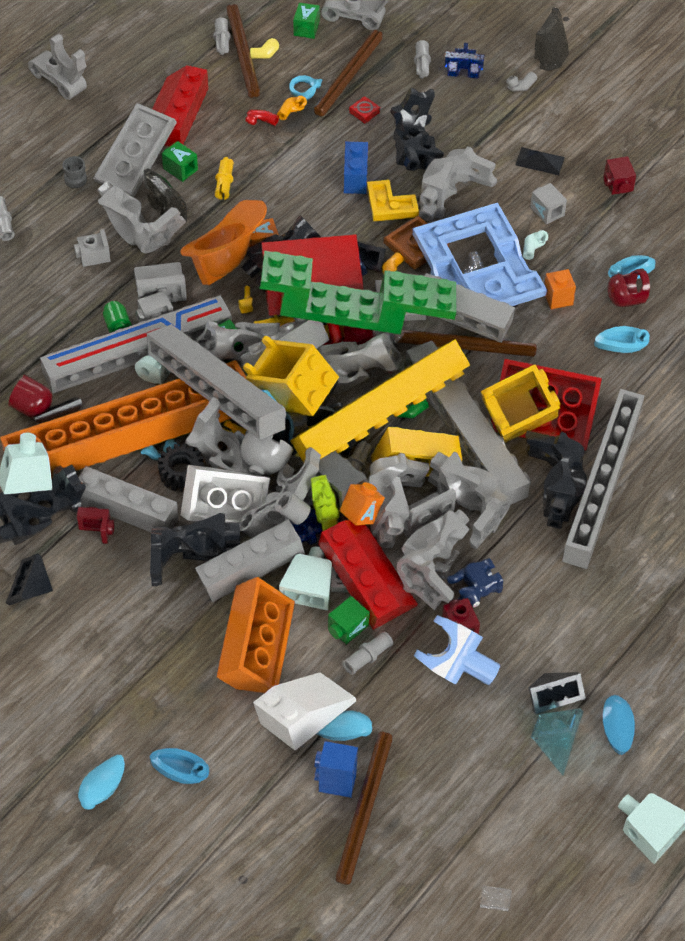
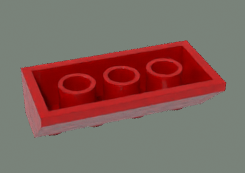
[152,65,208,147]
[318,520,418,630]

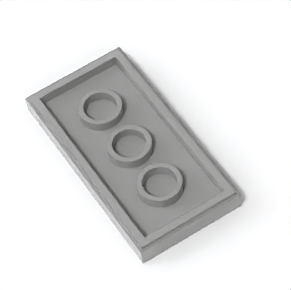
[93,103,177,198]

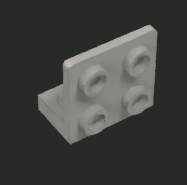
[134,262,187,302]
[403,489,456,538]

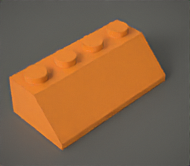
[217,577,295,693]

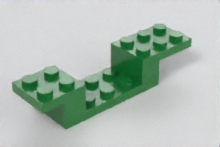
[260,251,456,334]

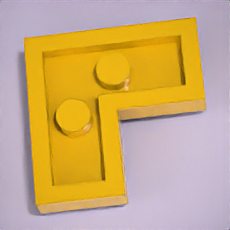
[367,180,419,221]

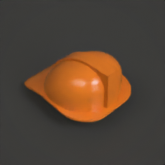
[180,200,267,285]

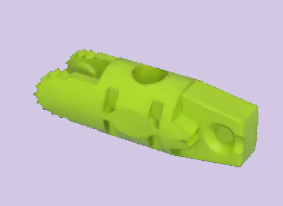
[311,475,340,531]

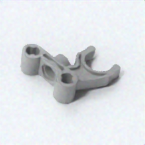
[321,0,389,30]
[28,34,87,100]
[240,447,321,538]

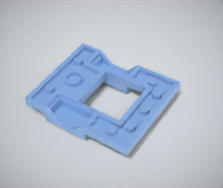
[412,203,547,306]

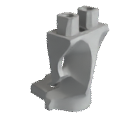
[419,146,497,222]
[97,181,187,253]
[196,321,280,369]
[317,332,405,396]
[185,397,272,476]
[428,452,512,549]
[368,453,429,548]
[397,510,470,610]

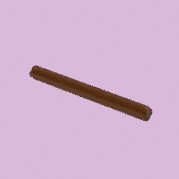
[227,4,260,98]
[314,30,383,117]
[394,329,537,357]
[336,731,392,885]

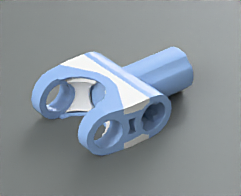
[414,615,500,685]

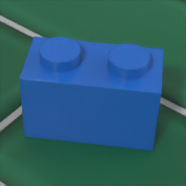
[344,141,368,194]
[314,741,358,798]

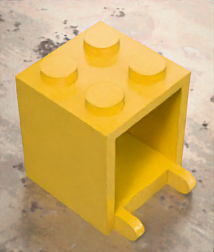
[243,336,339,416]
[481,364,560,443]

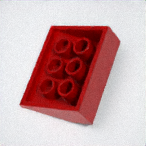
[261,234,363,316]
[491,359,602,451]

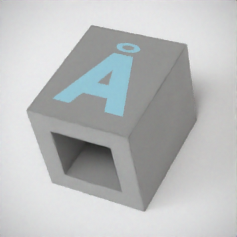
[530,183,567,225]

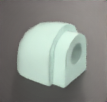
[135,355,171,384]

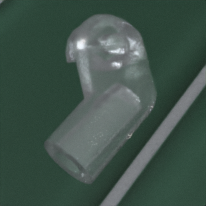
[463,251,485,274]

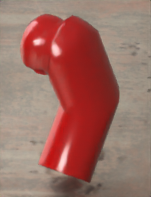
[245,110,279,126]
[321,323,342,346]

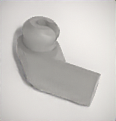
[506,72,537,91]

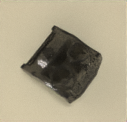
[534,7,569,71]
[143,168,188,221]

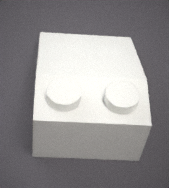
[181,465,270,522]
[253,672,356,750]

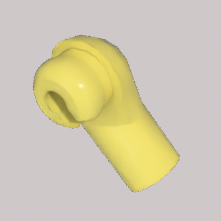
[250,38,279,59]

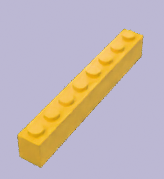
[290,339,470,463]

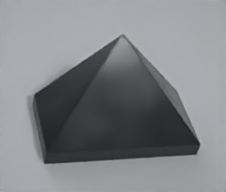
[516,147,565,176]
[357,241,387,272]
[31,397,82,424]
[6,553,53,606]
[528,672,586,714]

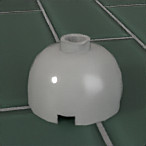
[240,430,294,476]

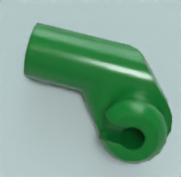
[397,400,429,419]

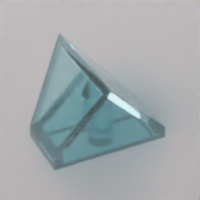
[531,708,584,775]

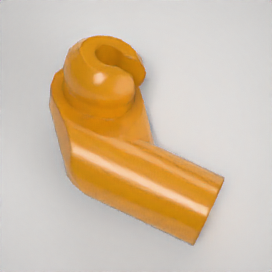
[277,95,307,120]
[382,252,404,275]

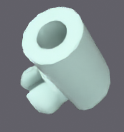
[523,230,548,260]

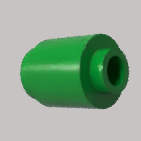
[103,301,132,333]

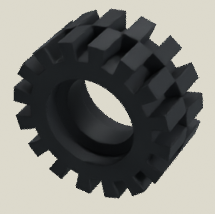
[158,443,204,492]

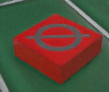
[349,96,380,123]

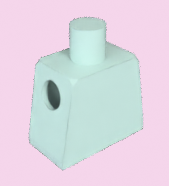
[0,433,52,494]
[279,547,332,611]
[618,793,685,864]

